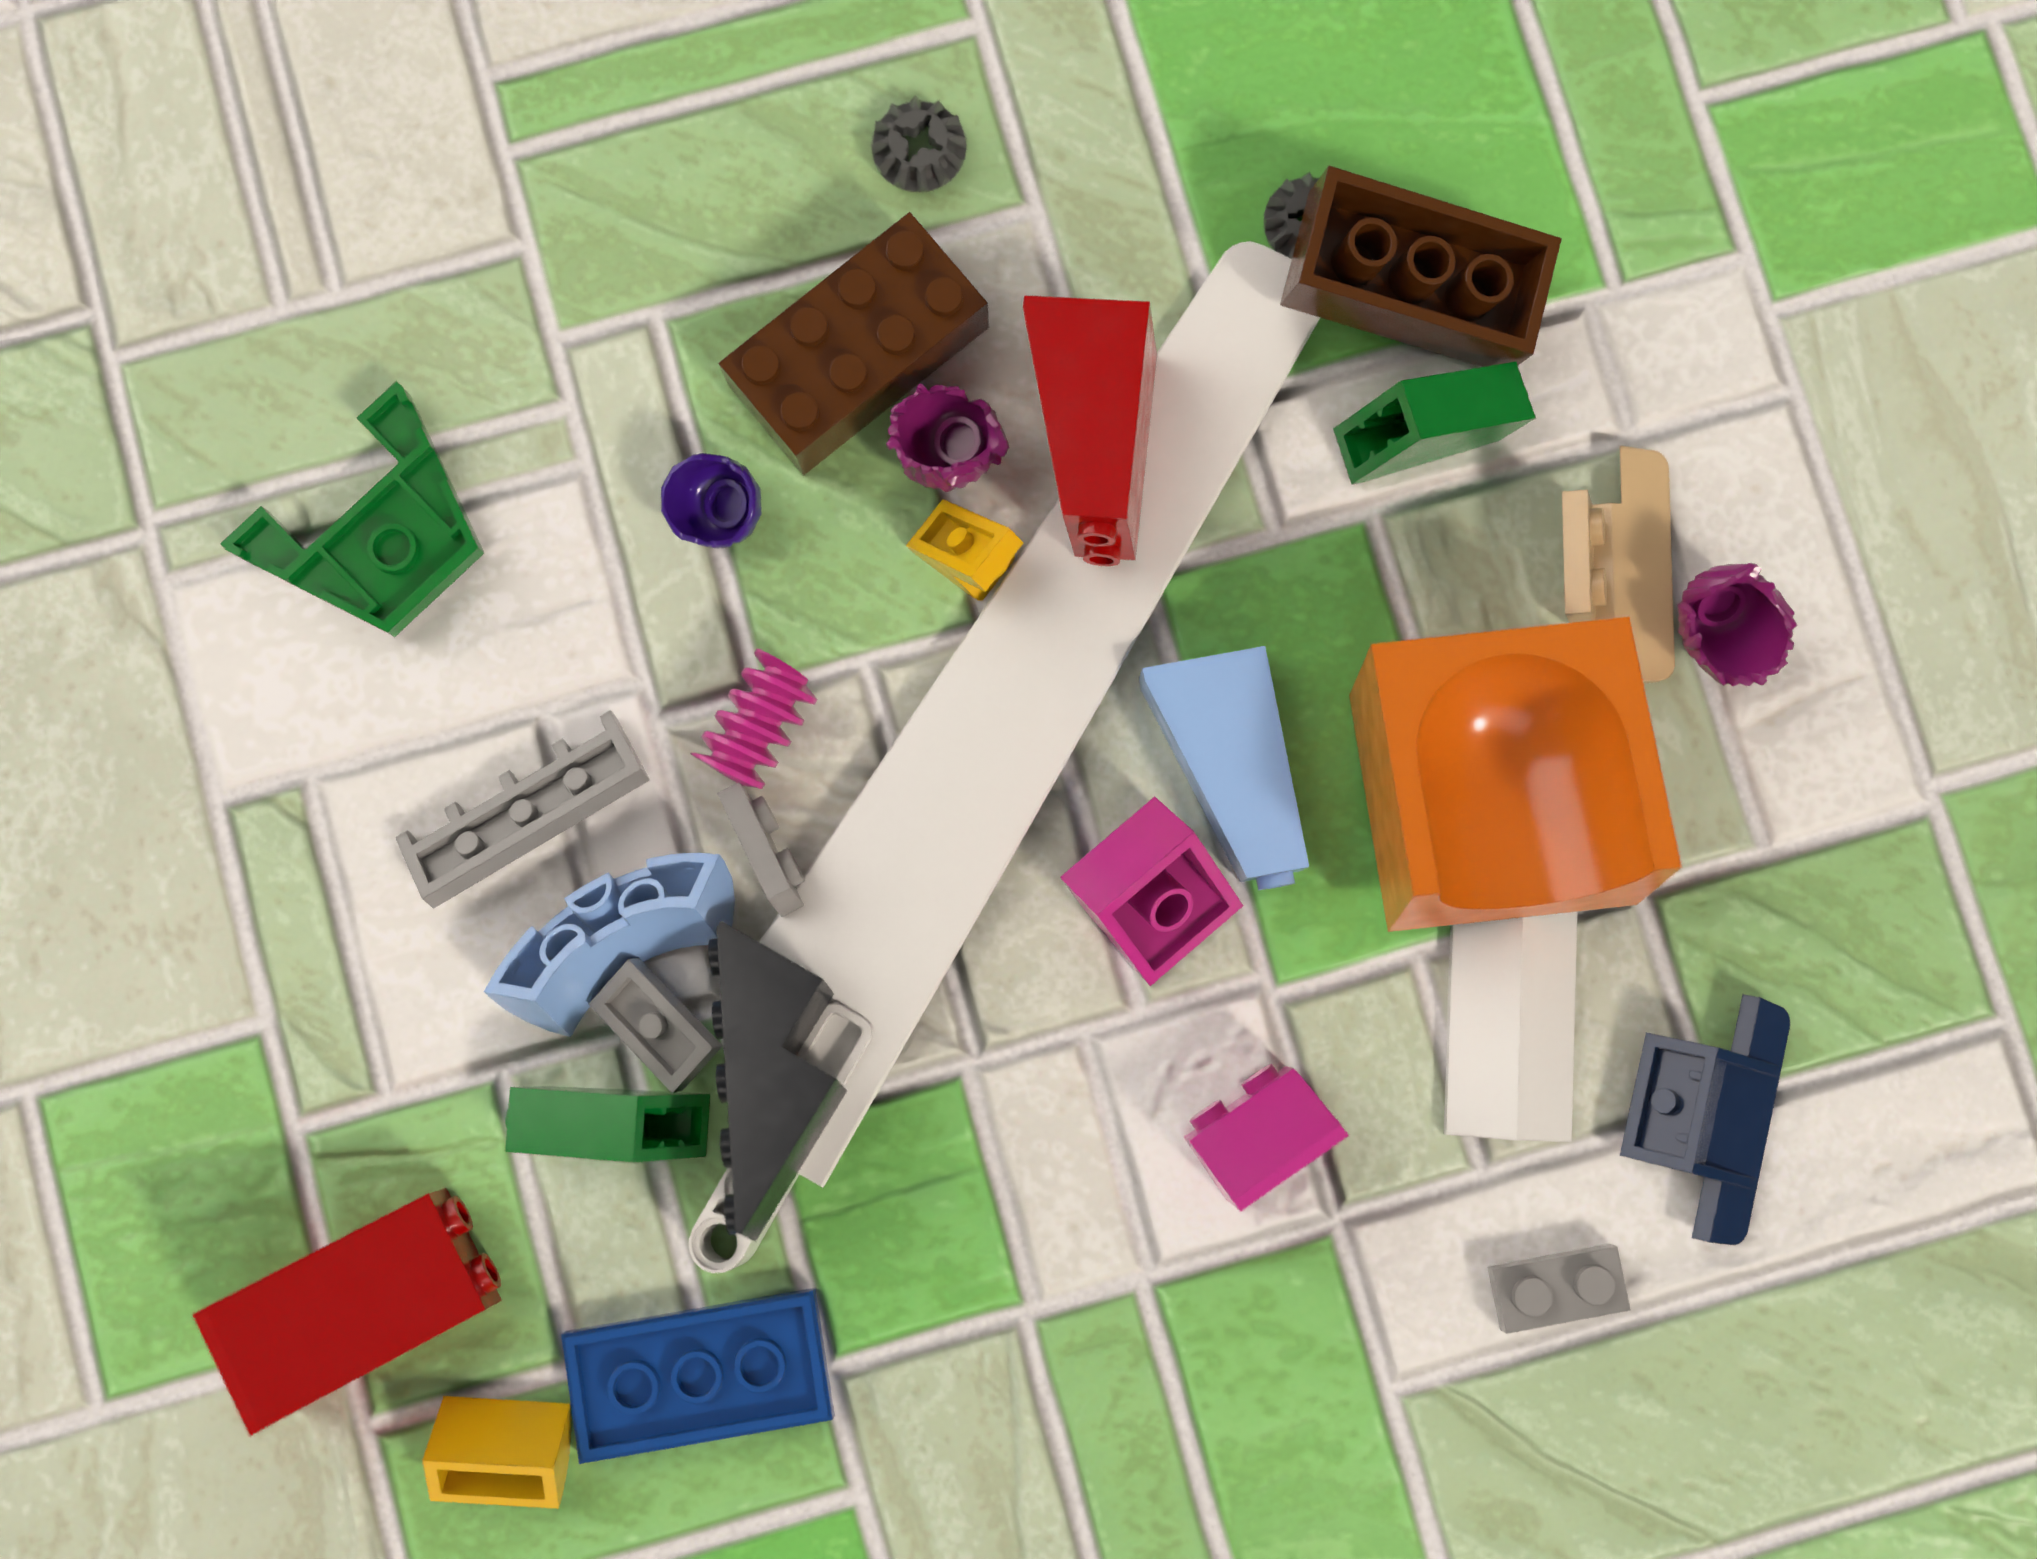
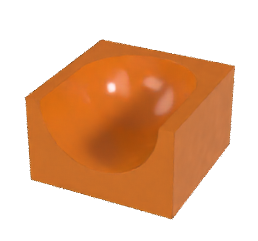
[1349,616,1682,932]

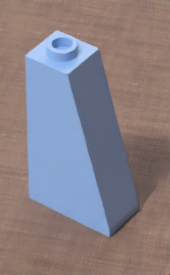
[1139,646,1309,890]

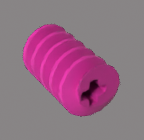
[691,649,818,789]

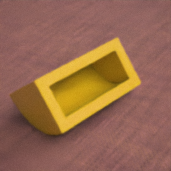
[422,1396,572,1509]

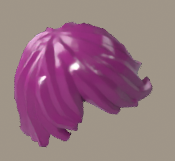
[886,384,1010,492]
[1677,563,1797,687]

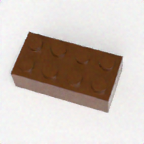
[1280,166,1562,367]
[718,212,989,476]

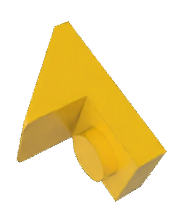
[906,499,1023,601]

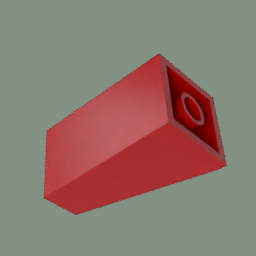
[1023,295,1157,567]
[192,1188,502,1436]

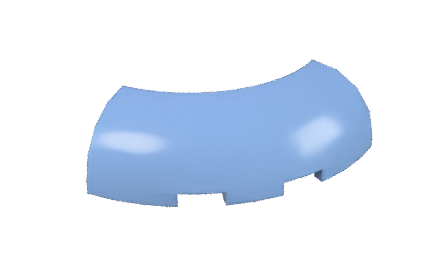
[484,853,735,1037]

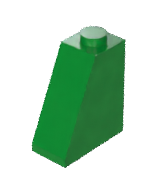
[1333,361,1536,485]
[505,1086,710,1163]

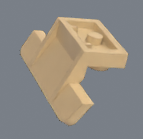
[1562,446,1675,684]

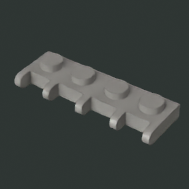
[396,710,650,909]

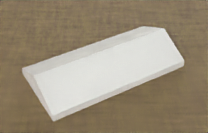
[1444,912,1577,1142]

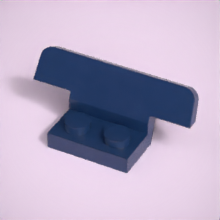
[1620,994,1790,1245]

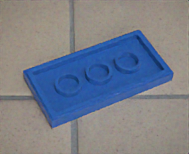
[561,1288,835,1464]

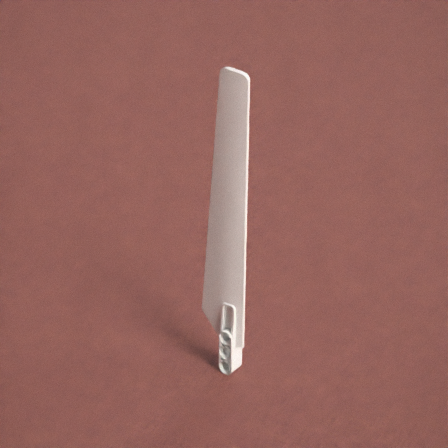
[689,241,1320,1273]

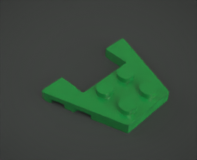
[220,381,484,637]

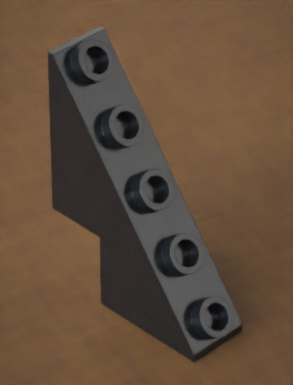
[708,921,848,1242]

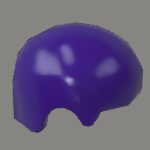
[661,453,762,549]

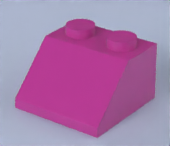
[1060,796,1244,986]
[1184,1064,1349,1212]

